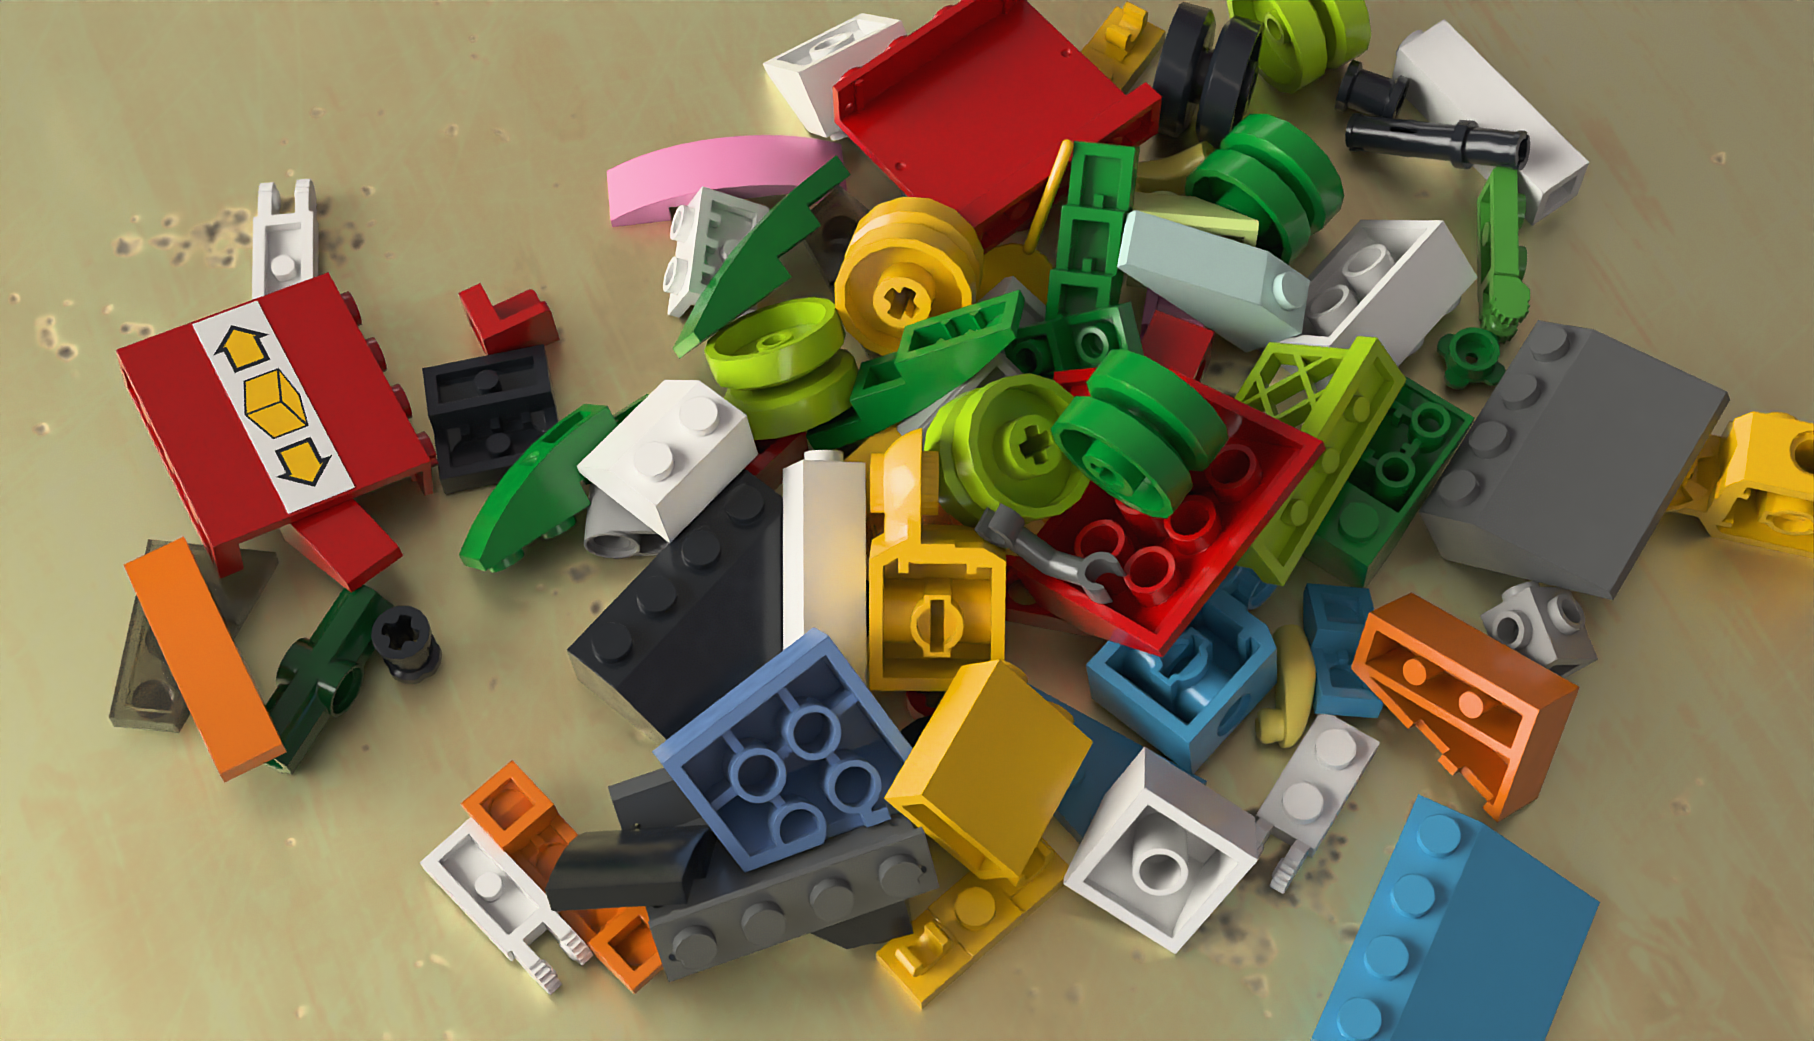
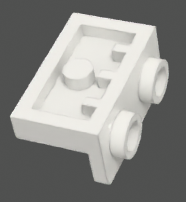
[663,186,769,318]

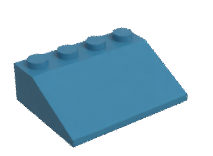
[1310,794,1600,1041]

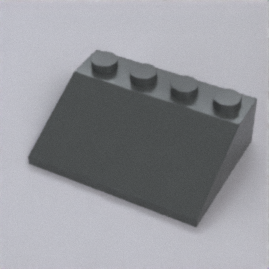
[1418,320,1730,600]

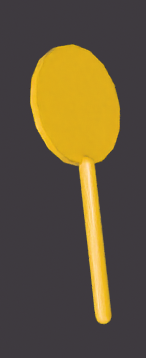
[976,139,1074,306]

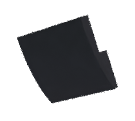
[422,344,559,494]
[545,825,717,911]

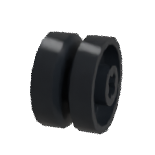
[1152,2,1265,149]

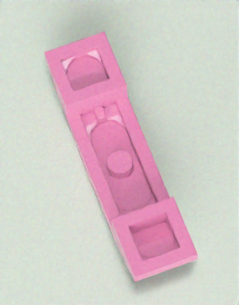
[607,135,848,227]

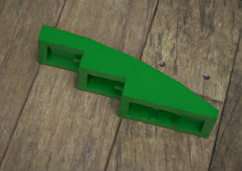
[1045,141,1140,321]
[673,155,851,359]
[806,290,1025,450]

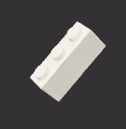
[1257,220,1478,392]

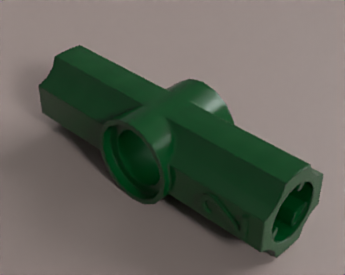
[264,585,395,775]

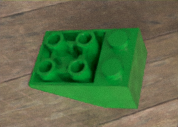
[1302,375,1475,588]

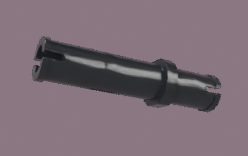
[1345,113,1530,171]

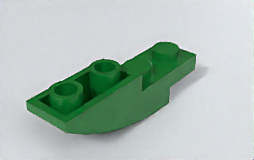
[459,394,650,573]

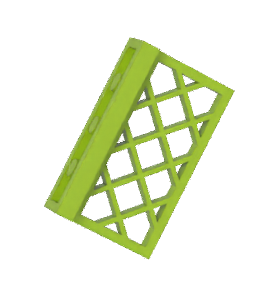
[1234,336,1407,586]

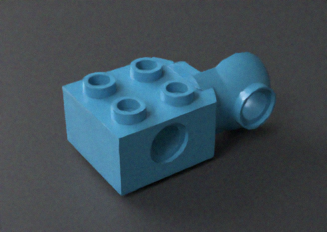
[1086,566,1278,775]

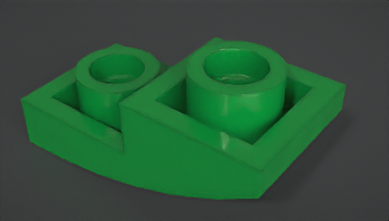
[1004,301,1144,380]

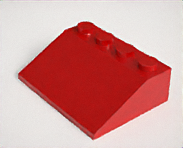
[1011,368,1326,658]

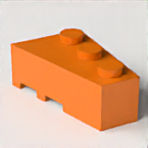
[1351,592,1580,823]

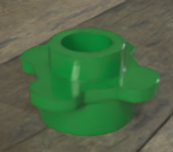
[1437,327,1506,390]

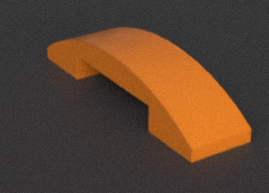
[460,760,664,994]

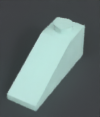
[1117,210,1310,352]

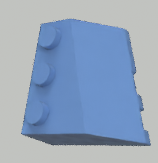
[652,627,913,872]

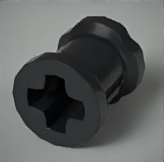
[1335,60,1410,119]
[371,606,442,684]

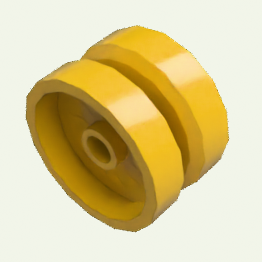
[835,197,984,356]

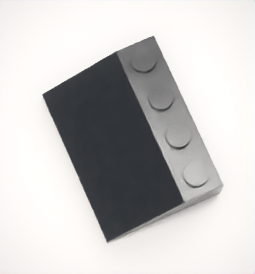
[567,468,869,745]

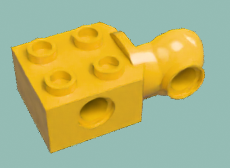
[1665,411,1814,559]
[869,428,1006,691]

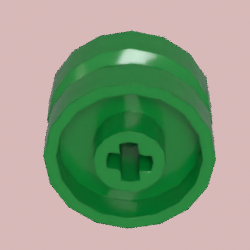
[1184,114,1345,265]
[1050,349,1229,519]

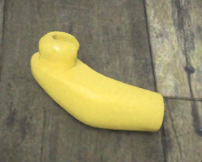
[1135,141,1215,196]
[1255,624,1316,748]

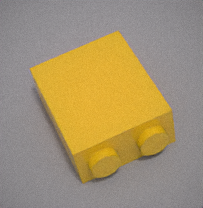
[884,659,1093,879]

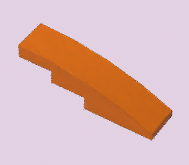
[124,536,287,783]

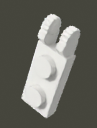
[252,179,319,300]
[1254,714,1380,894]
[420,817,593,995]

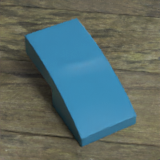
[1303,583,1384,718]

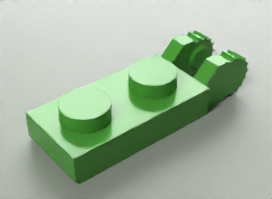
[1477,167,1530,344]

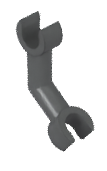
[974,503,1127,604]

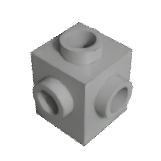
[1480,581,1598,678]

